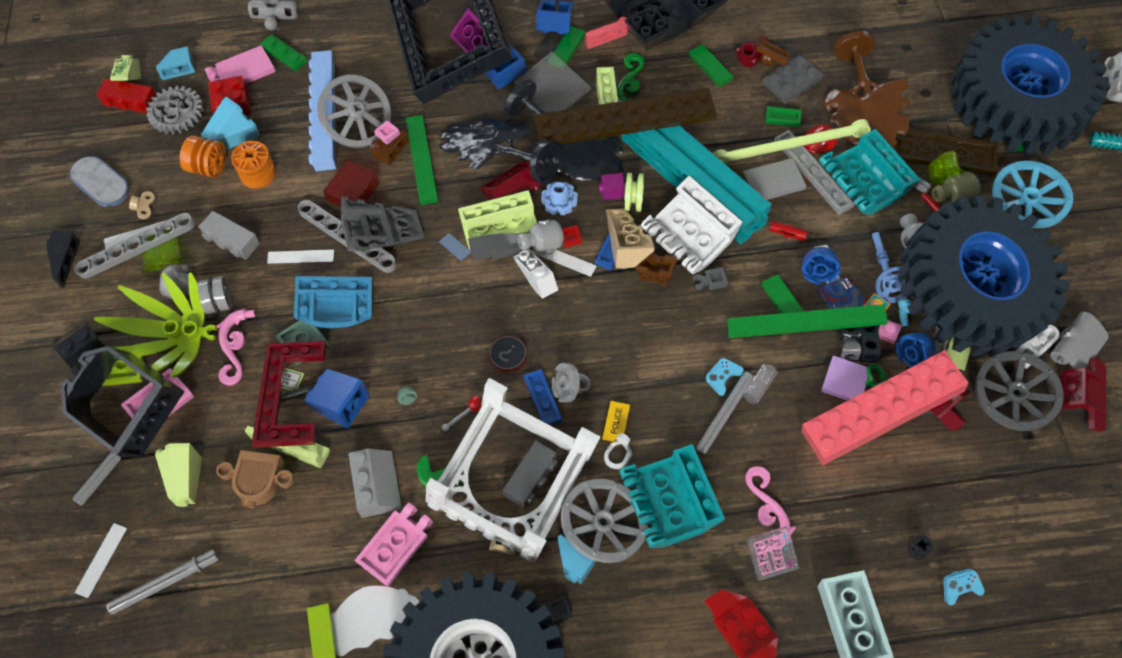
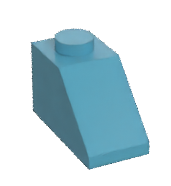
[156,47,195,80]
[558,535,595,584]

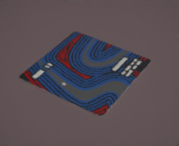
[818,275,866,309]

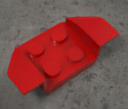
[704,590,778,658]

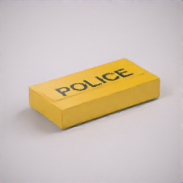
[603,401,630,442]

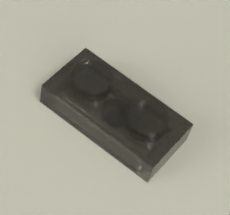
[535,31,564,63]

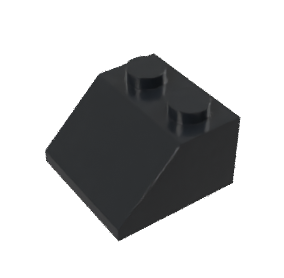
[52,321,106,369]

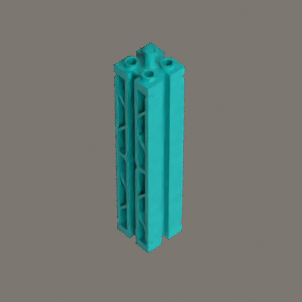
[621,126,771,245]

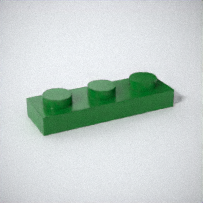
[260,34,307,72]

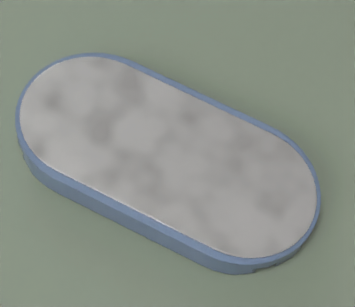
[70,156,129,207]

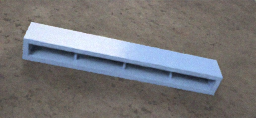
[309,50,336,171]

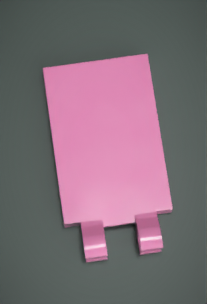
[205,46,275,84]
[355,503,433,587]

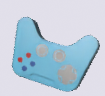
[706,358,743,396]
[943,568,985,605]

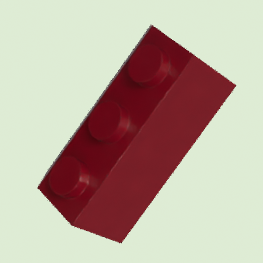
[480,161,541,200]

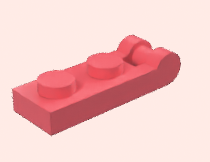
[585,17,628,49]

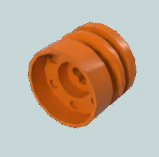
[180,136,226,178]
[231,141,276,189]

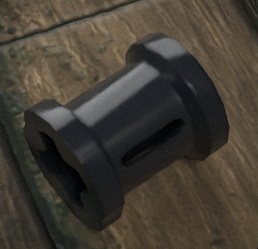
[908,535,933,560]

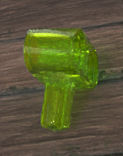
[928,151,967,185]

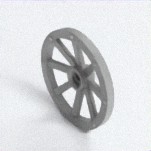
[317,75,391,148]
[561,479,648,563]

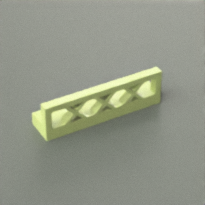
[596,67,618,105]
[245,426,330,468]

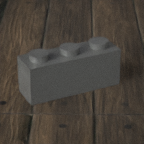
[502,441,558,509]

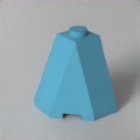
[201,97,260,150]

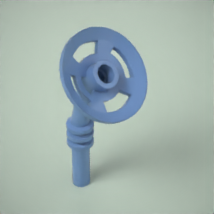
[872,232,909,303]

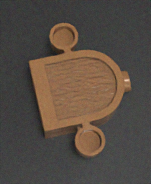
[216,450,294,508]

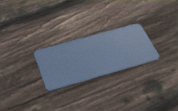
[439,233,471,261]

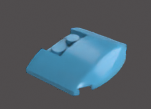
[294,276,372,328]

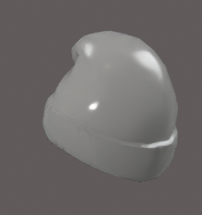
[159,264,190,301]

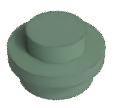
[397,387,417,405]

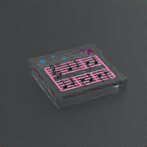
[746,526,799,581]

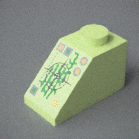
[110,55,141,81]

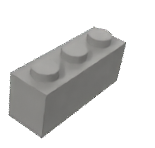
[198,211,260,259]

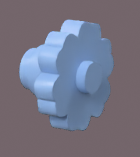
[541,182,578,216]

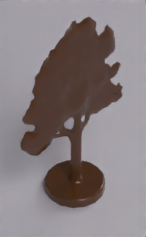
[823,31,911,148]

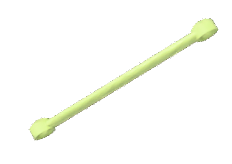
[712,119,870,165]

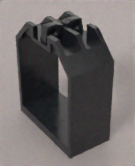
[60,346,185,459]

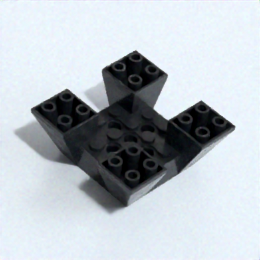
[604,0,728,51]

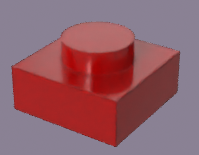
[562,225,582,248]

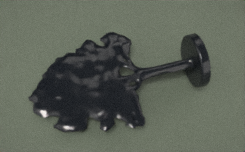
[504,79,623,181]
[439,117,561,184]

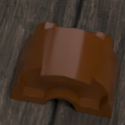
[635,252,678,285]

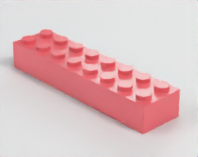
[802,350,968,465]

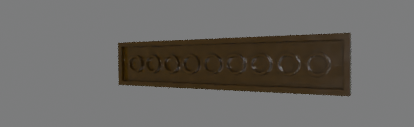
[534,88,717,145]

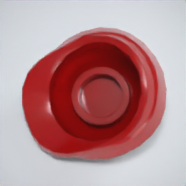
[804,124,838,154]

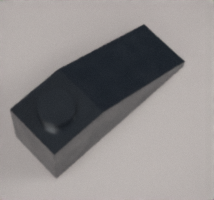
[46,230,80,288]

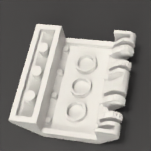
[641,176,742,274]

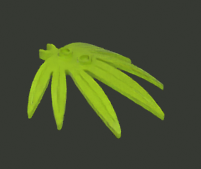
[94,272,218,378]

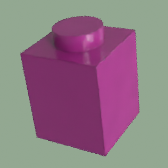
[598,173,625,200]

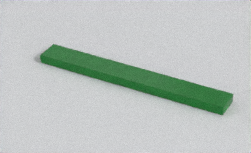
[727,304,887,338]

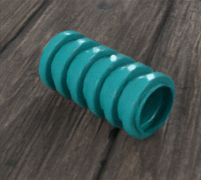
[1089,131,1122,151]

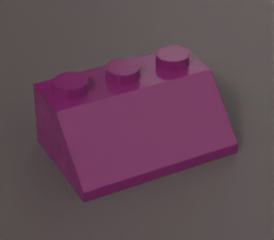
[450,9,488,53]

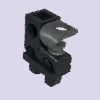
[838,326,881,363]

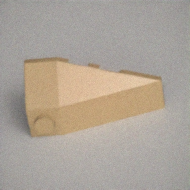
[606,209,654,269]

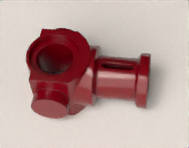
[736,35,769,68]

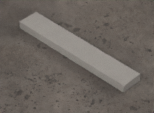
[774,130,854,215]

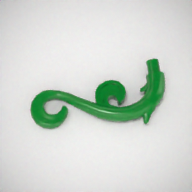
[616,53,644,101]

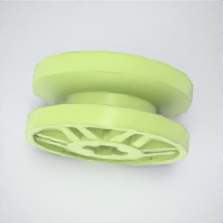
[624,173,644,212]

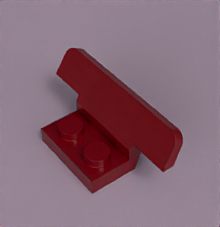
[1061,358,1106,432]
[903,367,971,431]

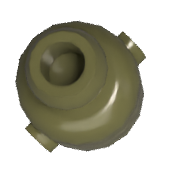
[932,172,980,203]

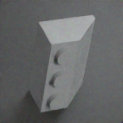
[348,448,402,518]

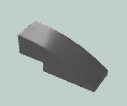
[468,233,523,261]

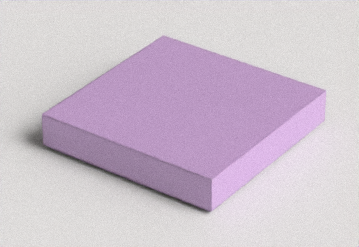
[821,356,868,401]

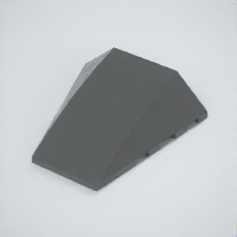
[341,196,424,252]

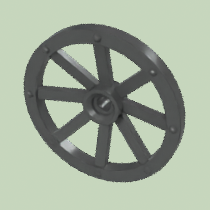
[975,351,1064,431]

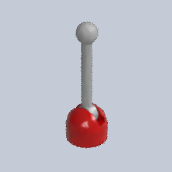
[442,395,482,432]

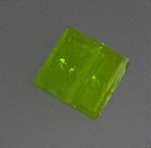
[142,229,181,272]

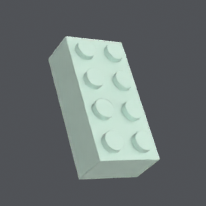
[818,570,894,658]

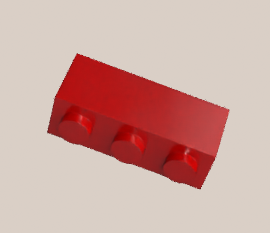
[97,78,157,113]

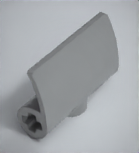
[1050,311,1109,369]

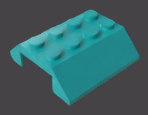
[819,129,920,215]
[619,444,725,548]

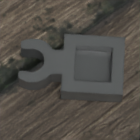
[692,267,728,290]

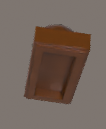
[756,38,789,66]

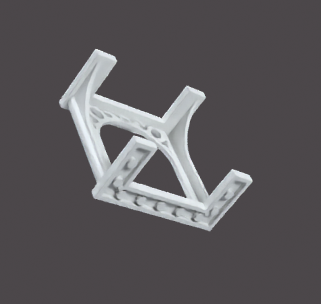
[426,378,600,561]

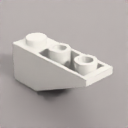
[513,249,558,298]

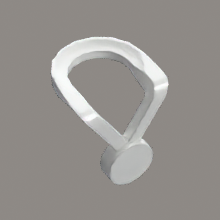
[604,433,632,469]

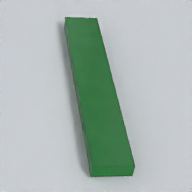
[406,115,438,205]

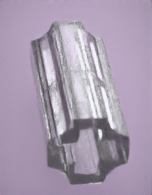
[742,364,778,404]

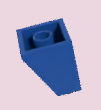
[305,369,369,429]

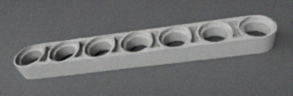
[298,200,396,273]
[74,213,195,279]

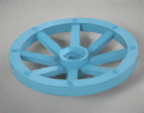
[992,161,1073,228]

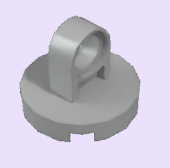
[552,363,590,403]

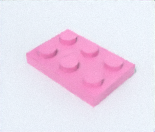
[121,368,194,418]

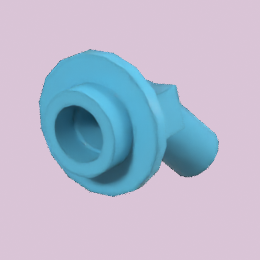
[898,299,912,327]

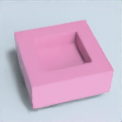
[374,120,400,144]
[878,320,902,344]

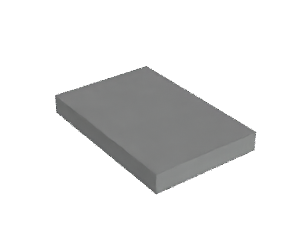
[742,158,806,200]

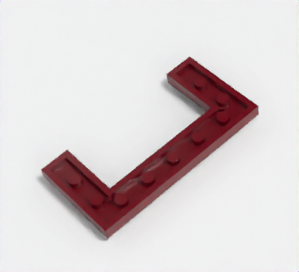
[252,341,327,448]

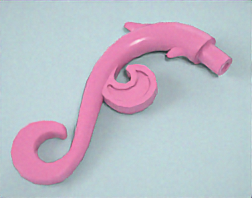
[216,309,256,386]
[745,466,796,553]

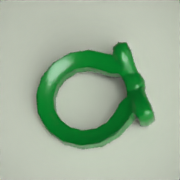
[865,364,887,387]

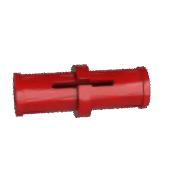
[769,220,808,242]

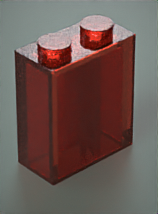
[323,160,380,208]

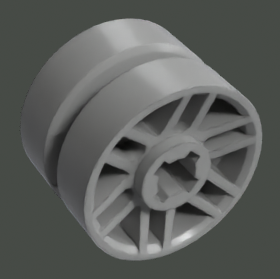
[198,276,232,314]

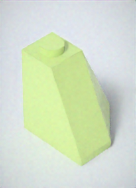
[155,443,202,507]

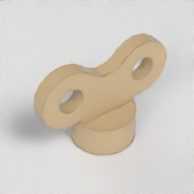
[129,191,155,219]

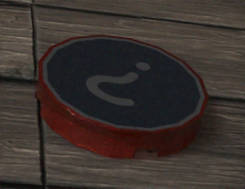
[489,335,527,372]

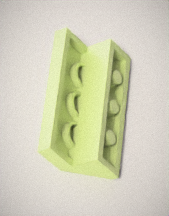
[458,190,537,250]

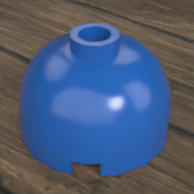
[802,247,840,284]
[896,332,937,368]

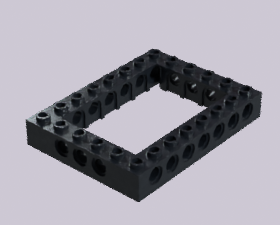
[387,0,513,104]

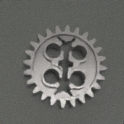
[146,85,204,134]

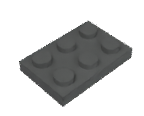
[762,54,824,104]

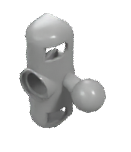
[248,0,298,30]

